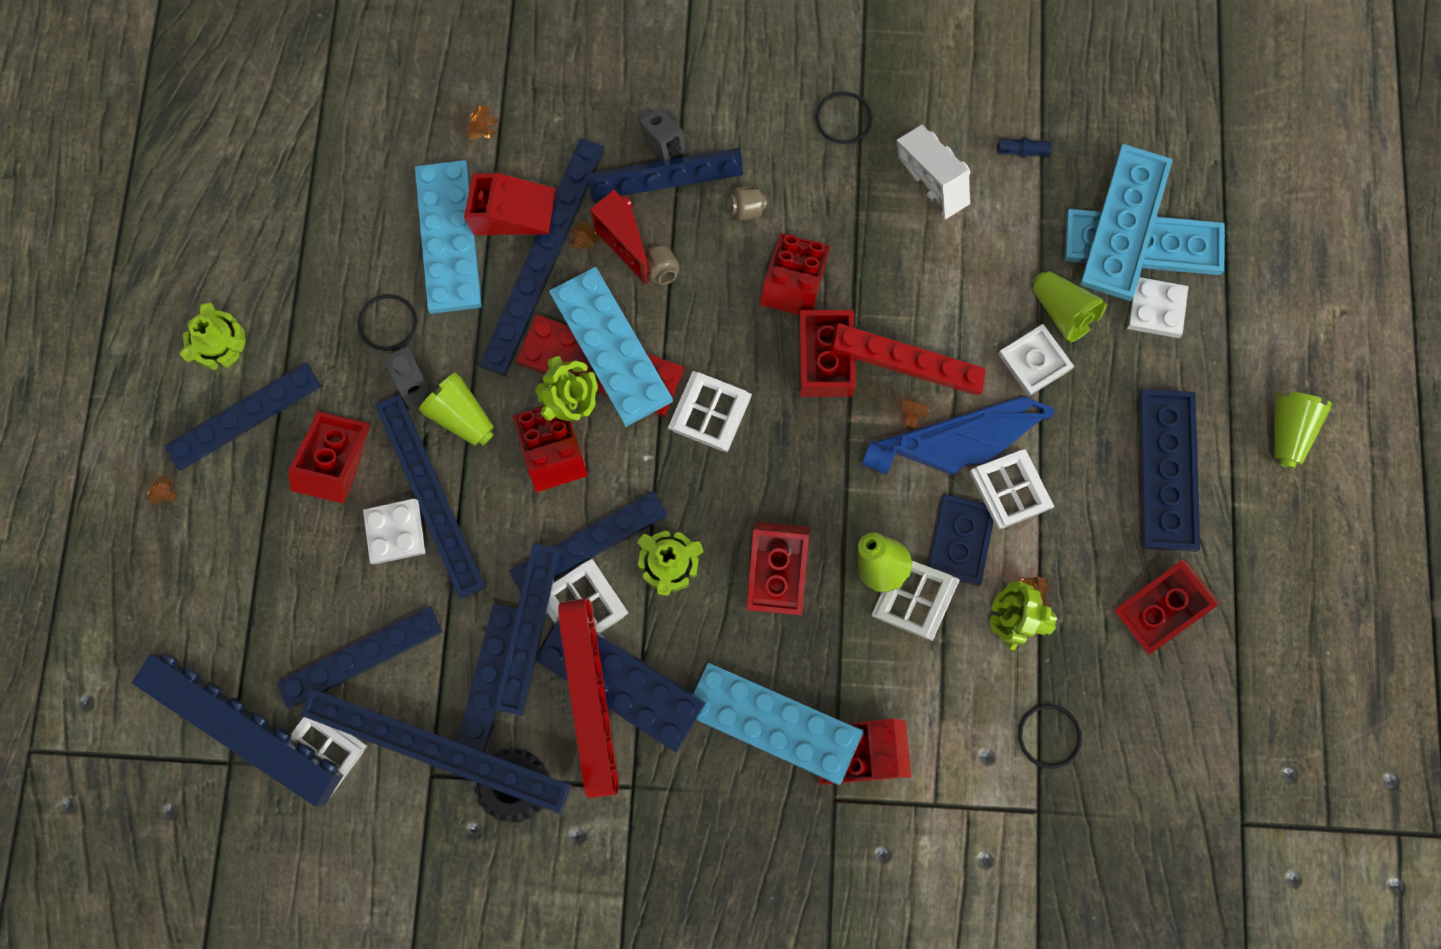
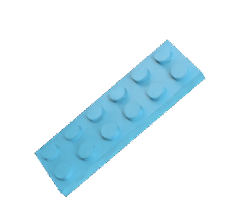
[1080,144,1173,301]
[415,160,482,314]
[1064,209,1225,275]
[549,267,673,427]
[694,663,863,786]

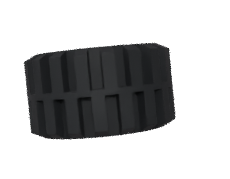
[474,748,550,823]

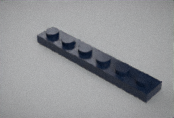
[587,148,744,201]
[164,362,322,471]
[509,491,667,593]
[494,544,561,716]
[457,604,517,753]
[276,606,443,709]

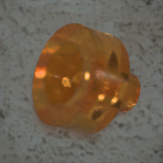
[571,222,599,250]
[146,476,177,505]

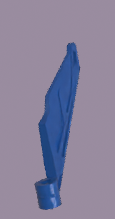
[862,396,1054,475]

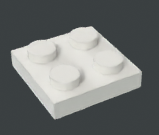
[1127,277,1188,338]
[998,324,1074,397]
[363,499,426,564]

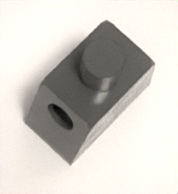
[637,109,687,161]
[384,347,432,409]

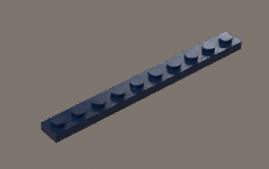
[479,138,605,377]
[300,689,572,814]

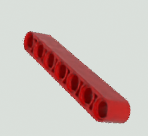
[558,598,619,798]

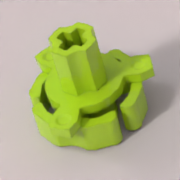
[180,303,246,370]
[535,356,598,421]
[637,530,704,596]
[989,581,1057,650]

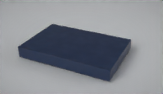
[927,494,994,586]

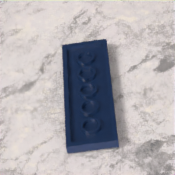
[1139,389,1200,552]
[536,621,707,753]

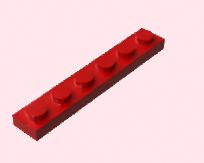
[830,323,986,396]

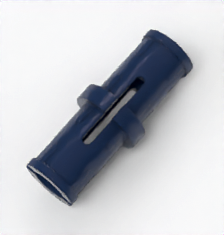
[997,137,1051,158]

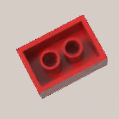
[798,310,856,397]

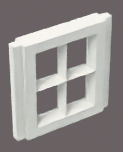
[668,371,752,453]
[969,449,1054,530]
[547,559,629,633]
[871,561,960,641]
[290,717,367,796]

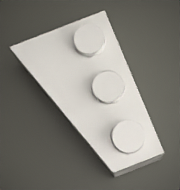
[897,125,970,219]

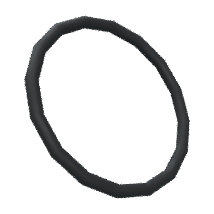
[815,91,873,144]
[357,294,418,351]
[1018,704,1082,769]

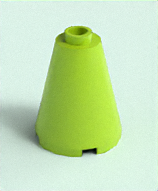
[1033,271,1107,342]
[418,372,494,446]
[1274,391,1332,468]
[857,533,912,592]

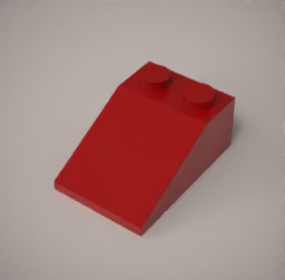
[590,190,649,285]
[288,411,370,504]
[747,522,810,615]
[1114,559,1221,655]

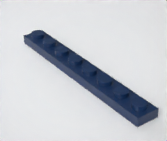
[375,394,486,599]

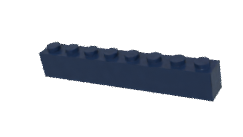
[132,652,344,807]

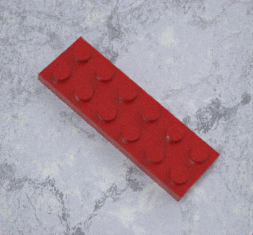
[516,314,685,418]

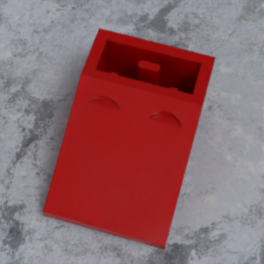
[464,173,556,235]
[760,233,831,315]
[513,406,588,493]
[819,718,912,785]

